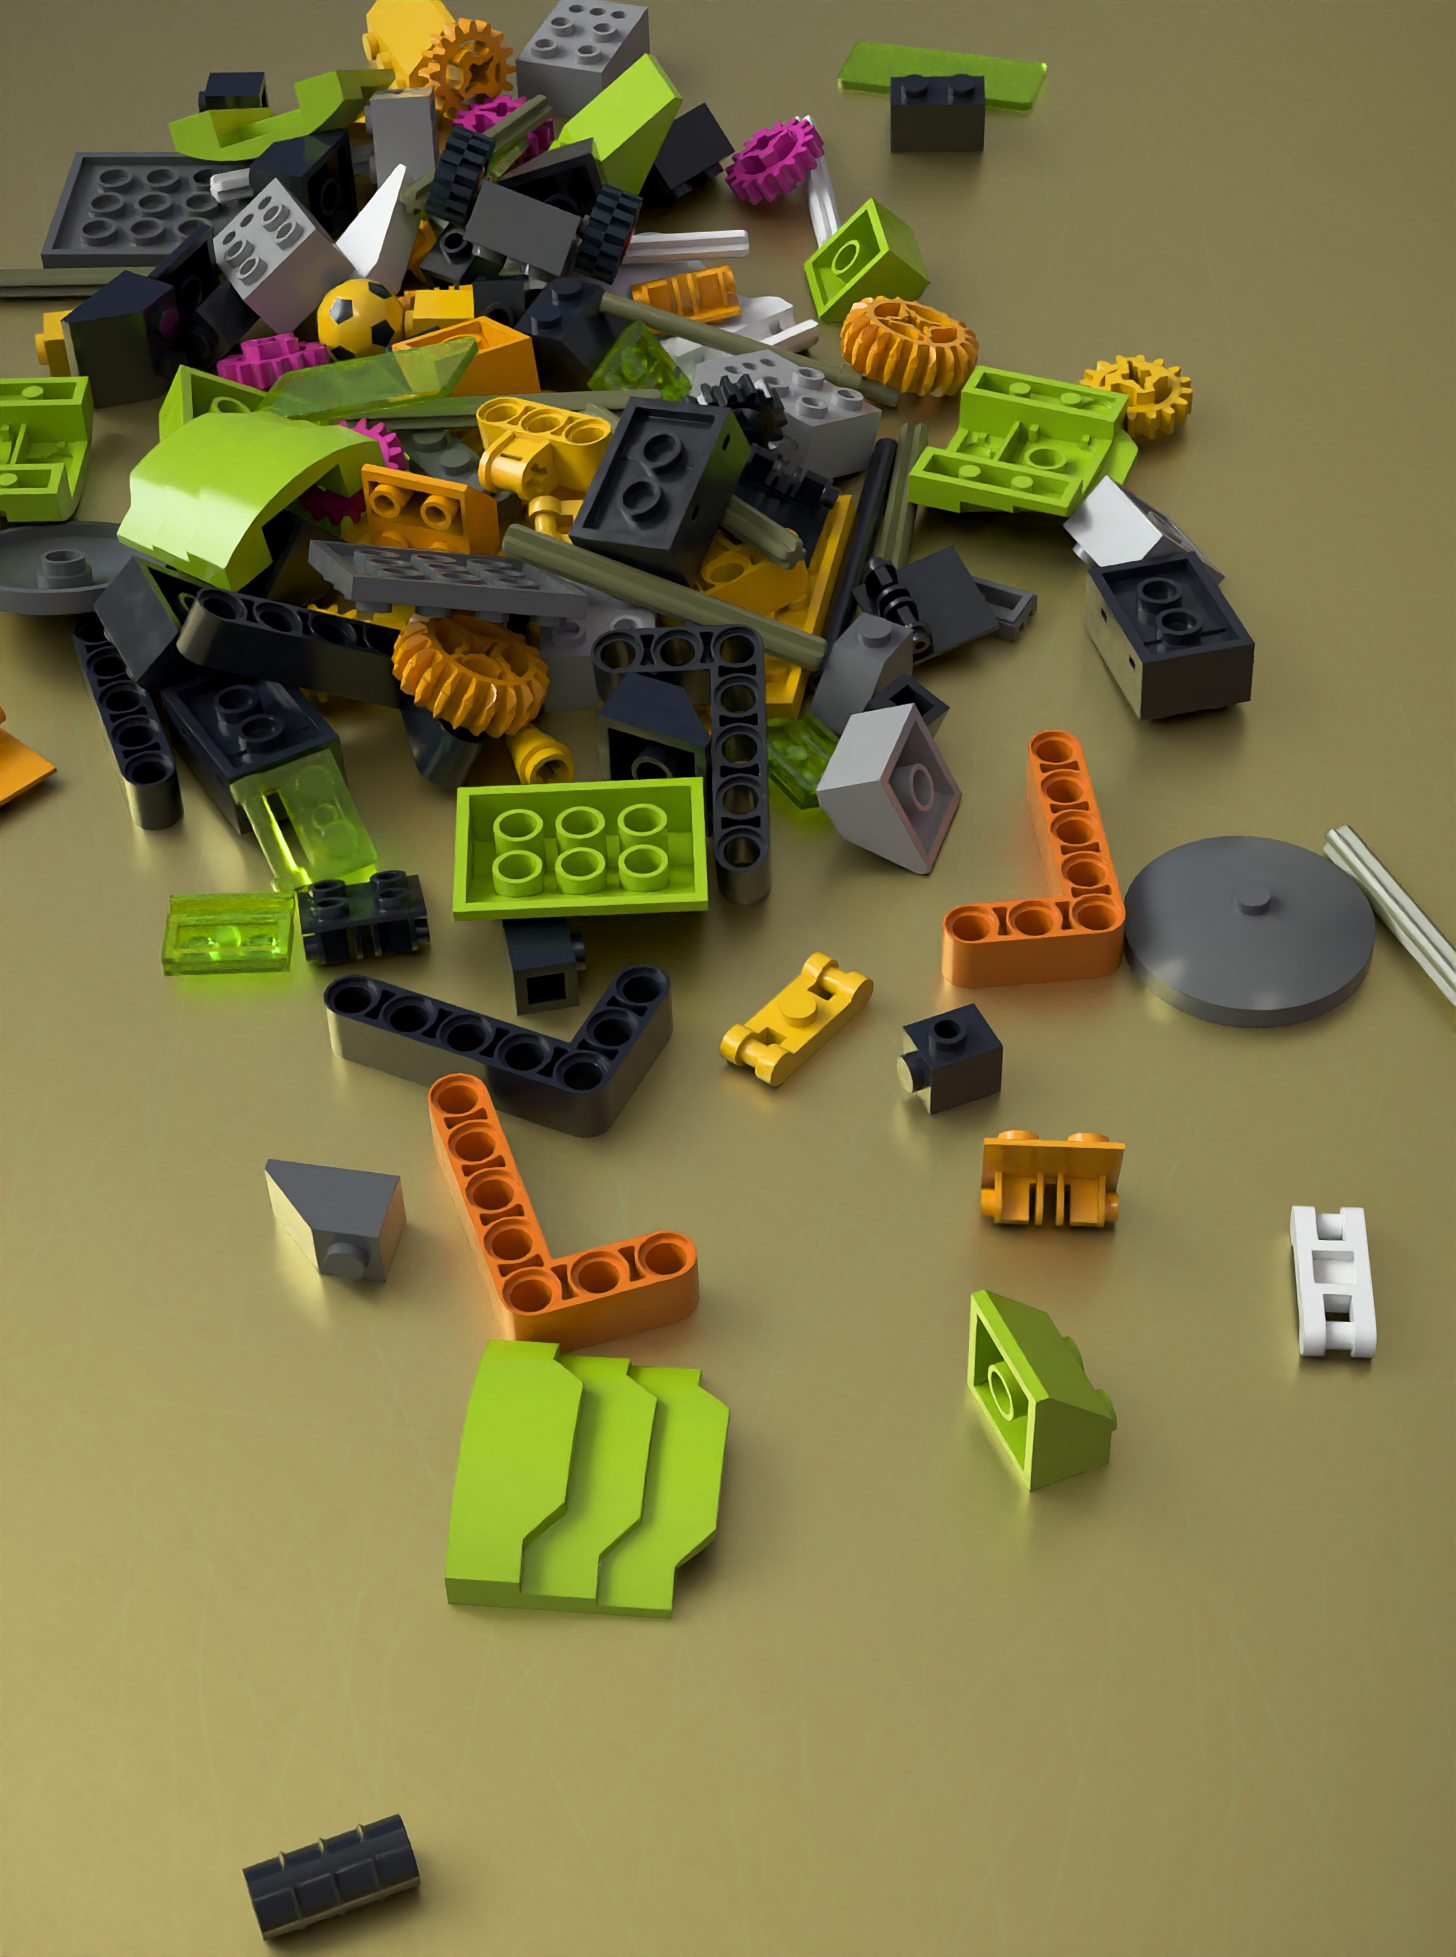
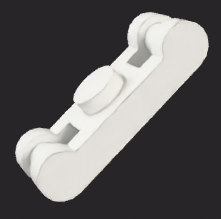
[1290,1206,1377,1358]

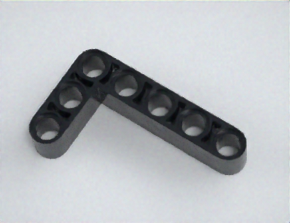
[177,587,488,789]
[72,588,220,831]
[591,624,772,905]
[323,964,673,1138]

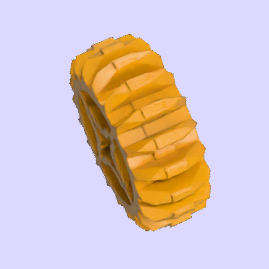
[839,296,980,398]
[391,609,550,738]

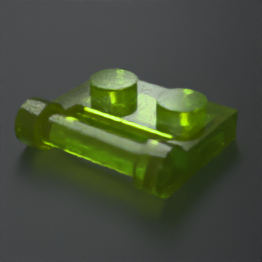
[587,319,692,402]
[228,748,378,900]

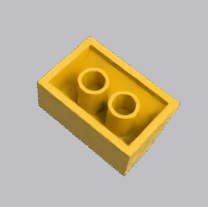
[363,0,464,101]

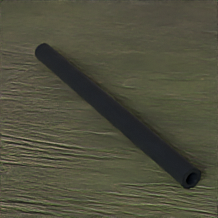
[808,438,898,692]

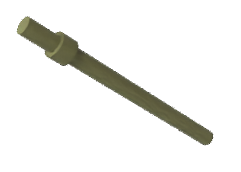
[599,291,901,408]

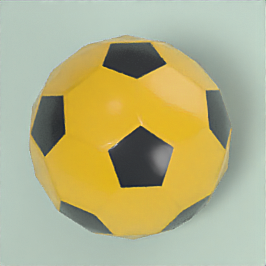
[315,279,405,367]

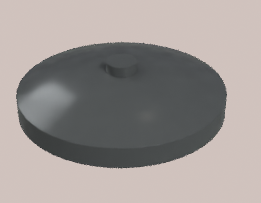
[0,521,177,615]
[1123,836,1376,1028]

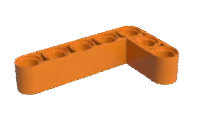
[941,730,1126,989]
[428,1073,700,1354]

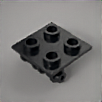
[718,442,841,569]
[851,545,1000,666]
[297,870,431,966]

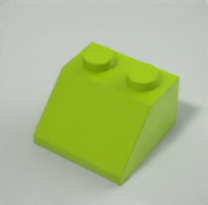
[803,197,931,323]
[967,1289,1117,1492]

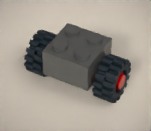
[425,125,643,285]

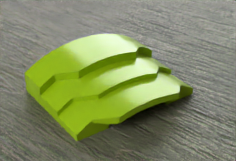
[168,69,396,161]
[908,365,1139,517]
[0,376,94,522]
[116,411,386,592]
[444,1339,730,1619]

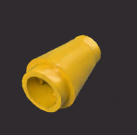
[506,723,574,785]

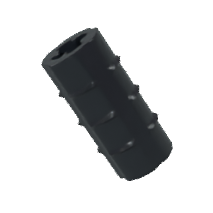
[242,1813,421,1941]

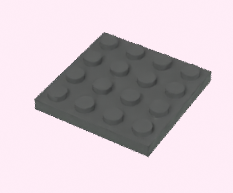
[40,152,256,274]
[308,540,589,627]

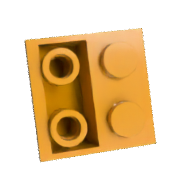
[361,463,501,556]

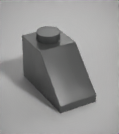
[805,612,914,742]
[265,1159,407,1282]

